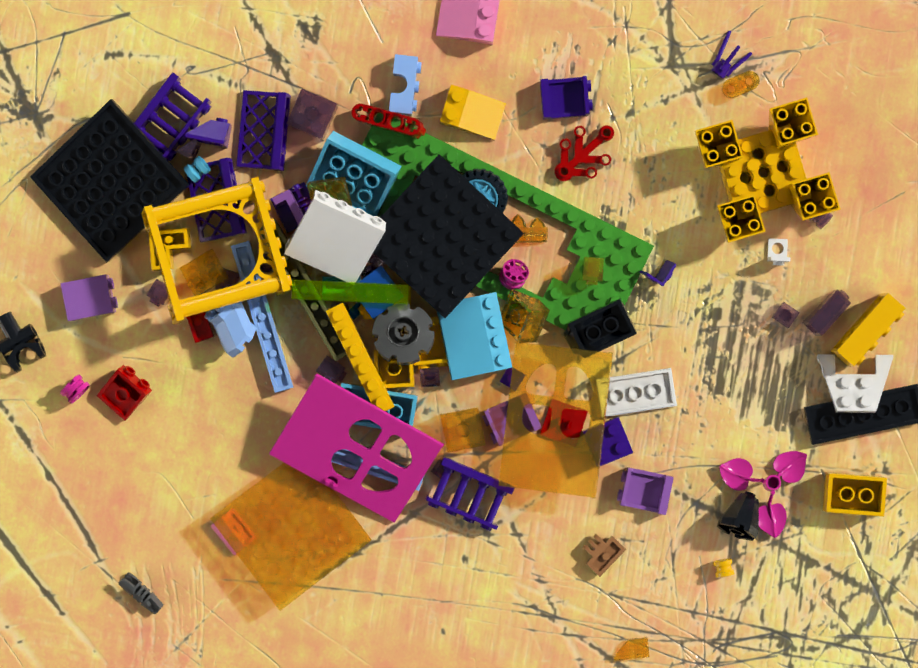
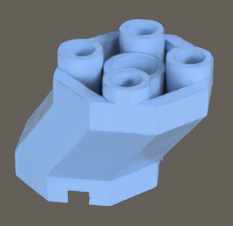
[204,302,257,358]

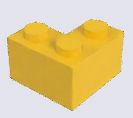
[148,228,191,271]

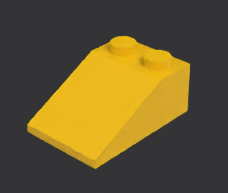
[440,84,506,140]

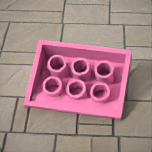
[436,0,500,45]

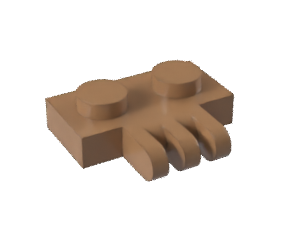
[583,534,626,577]

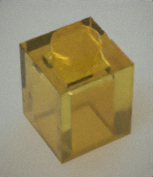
[582,257,604,285]

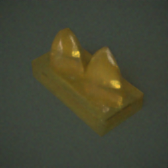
[512,214,548,243]

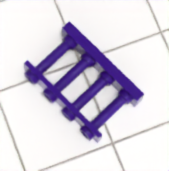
[134,72,212,161]
[425,456,515,531]

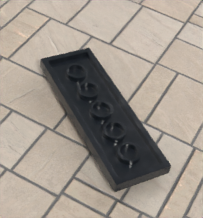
[804,384,918,445]

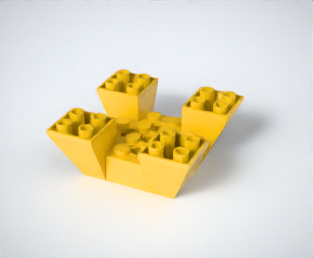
[695,97,840,243]

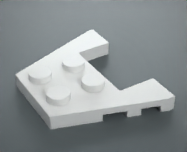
[817,354,893,413]

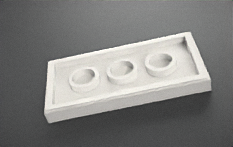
[595,368,677,418]

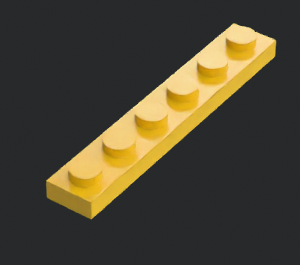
[326,303,395,411]

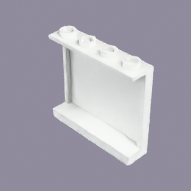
[284,190,386,285]

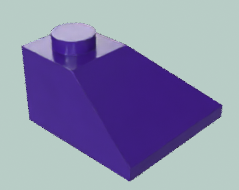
[185,118,232,148]

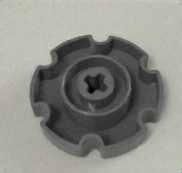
[372,303,435,365]

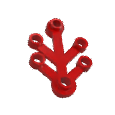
[554,125,614,181]

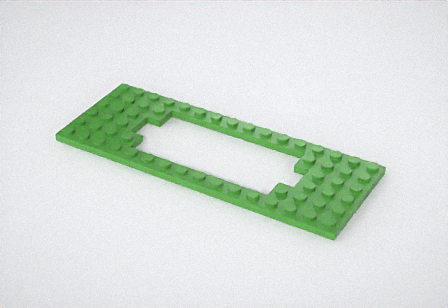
[362,113,654,330]

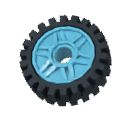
[462,169,508,213]

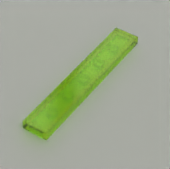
[292,280,409,304]

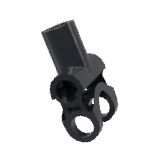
[0,311,46,373]

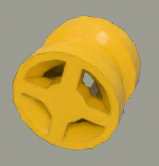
[713,558,735,577]

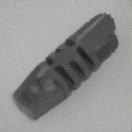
[119,572,164,614]

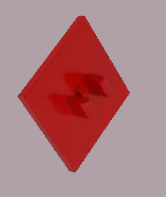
[540,399,588,447]

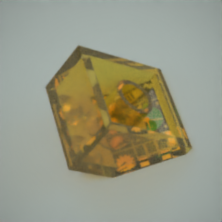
[501,290,550,343]

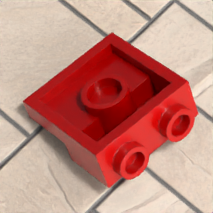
[96,365,152,421]

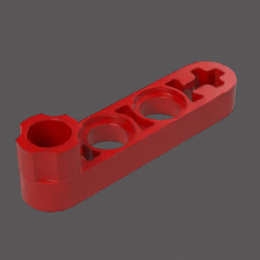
[351,103,426,139]

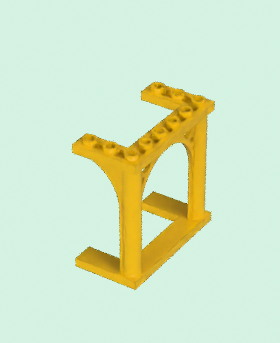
[141,177,292,325]

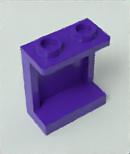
[540,76,593,120]

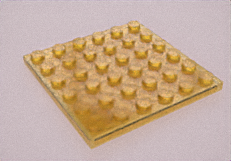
[210,463,372,611]

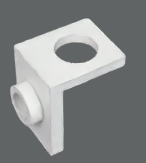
[767,238,790,266]

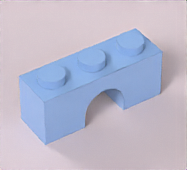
[389,54,422,116]

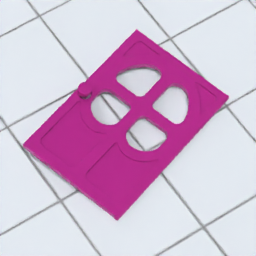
[269,374,444,523]

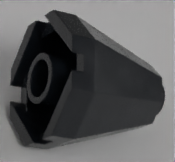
[717,491,759,541]

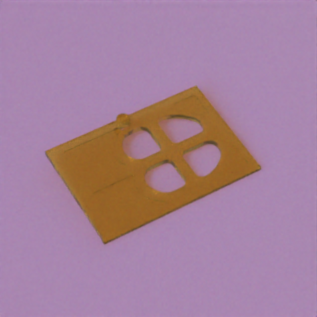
[498,342,613,498]

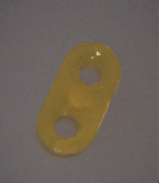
[722,71,760,98]

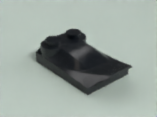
[563,299,637,358]

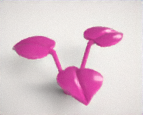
[719,451,807,538]

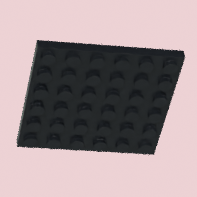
[30,99,190,263]
[374,154,524,318]

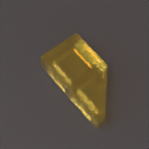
[614,637,650,661]

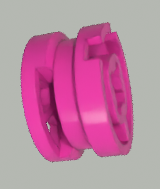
[499,259,529,290]
[60,374,90,404]

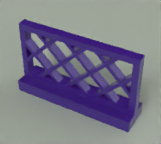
[236,90,291,171]
[186,158,247,243]

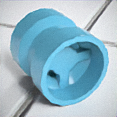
[184,156,211,183]

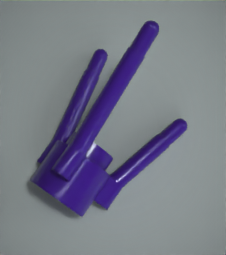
[711,31,752,79]

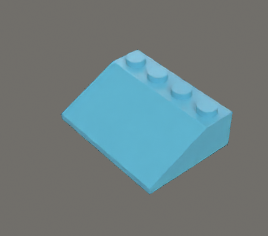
[306,131,402,216]
[437,292,512,380]

